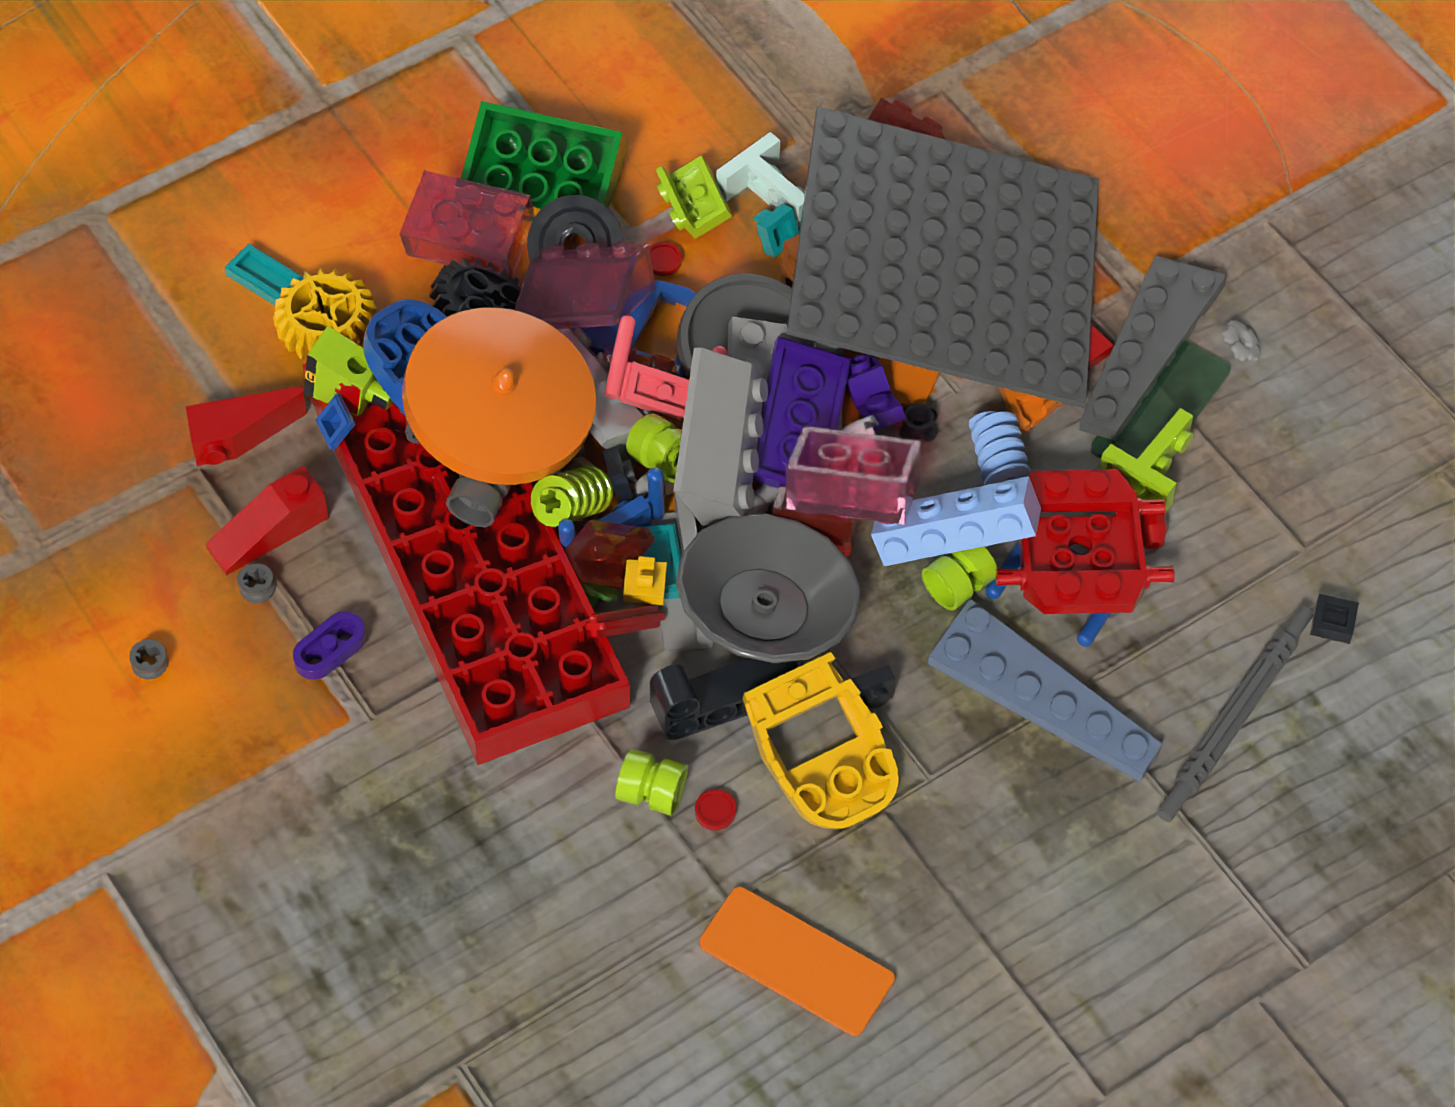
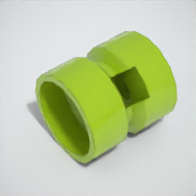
[626,413,682,483]
[921,546,997,611]
[615,748,688,816]

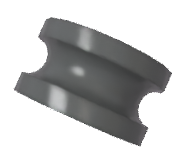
[237,563,276,603]
[129,639,168,679]

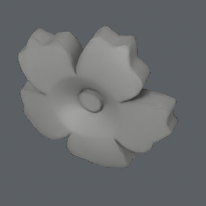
[1221,320,1261,361]

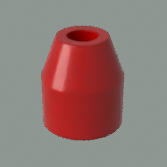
[1140,515,1168,549]

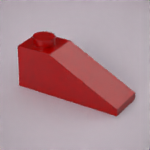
[185,386,307,466]
[205,465,329,576]

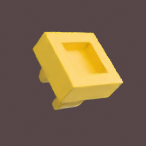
[623,556,667,605]

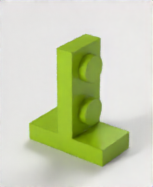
[1099,408,1193,513]

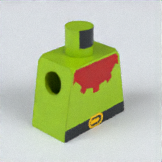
[304,326,393,416]

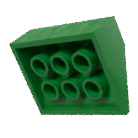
[453,101,629,237]

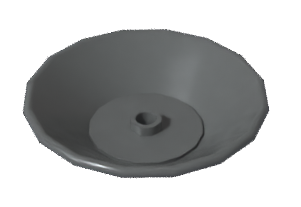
[676,513,861,663]

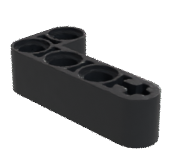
[650,658,804,740]

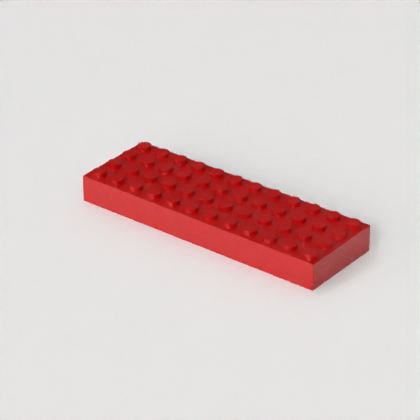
[302,344,630,765]

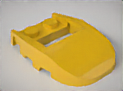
[742,652,899,830]

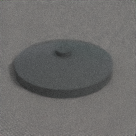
[677,274,792,380]

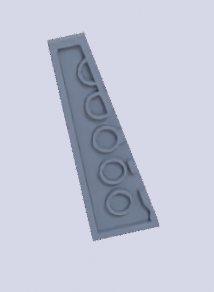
[928,599,1162,782]

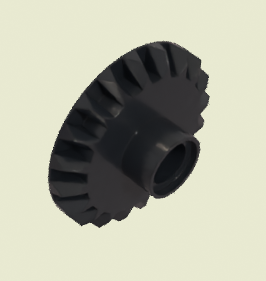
[527,195,624,293]

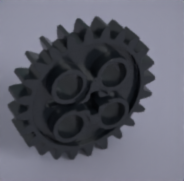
[429,258,545,322]

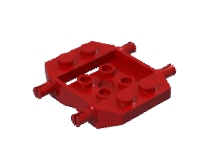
[995,469,1175,614]

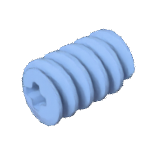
[968,411,1031,485]

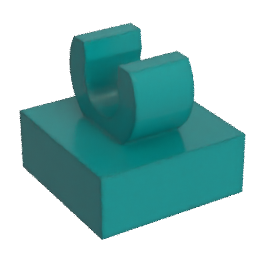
[753,204,799,258]

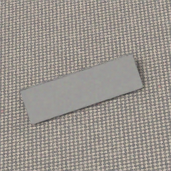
[650,494,713,653]

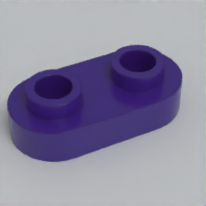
[293,612,366,680]

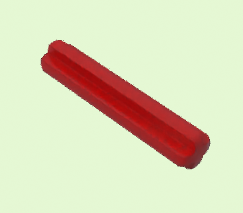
[585,604,665,639]

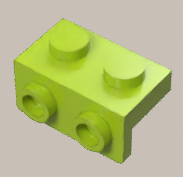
[655,156,733,239]

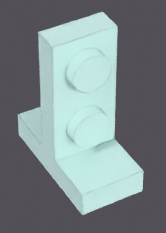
[716,132,805,229]

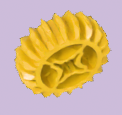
[273,268,377,360]

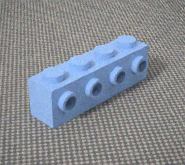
[871,476,1041,566]

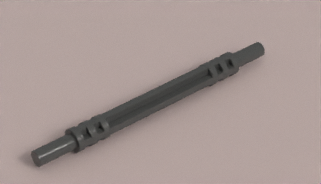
[1157,606,1314,822]

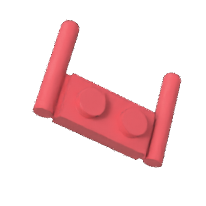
[604,315,728,422]

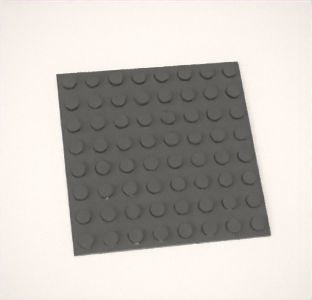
[786,107,1099,408]

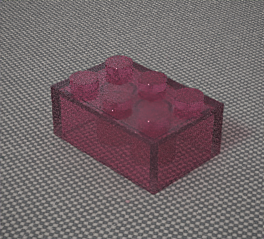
[399,170,535,280]
[786,426,921,524]

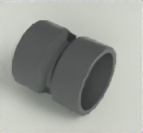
[446,474,512,527]

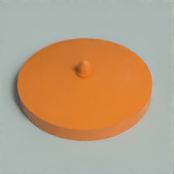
[402,308,596,485]

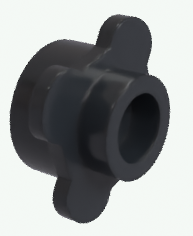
[899,404,937,442]

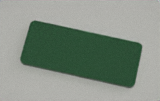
[1090,341,1231,459]

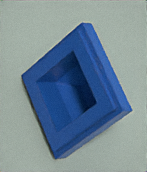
[316,394,356,450]

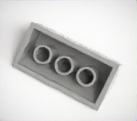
[551,321,654,466]
[674,347,768,526]

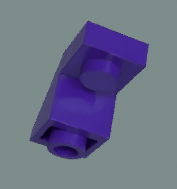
[846,355,906,432]

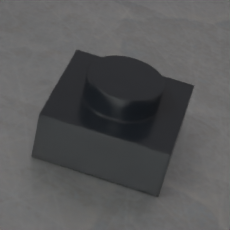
[603,446,637,503]
[1310,593,1359,644]
[851,665,896,709]

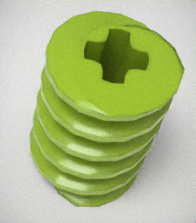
[531,465,613,527]

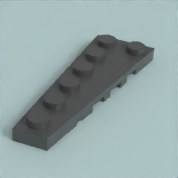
[1079,256,1226,441]

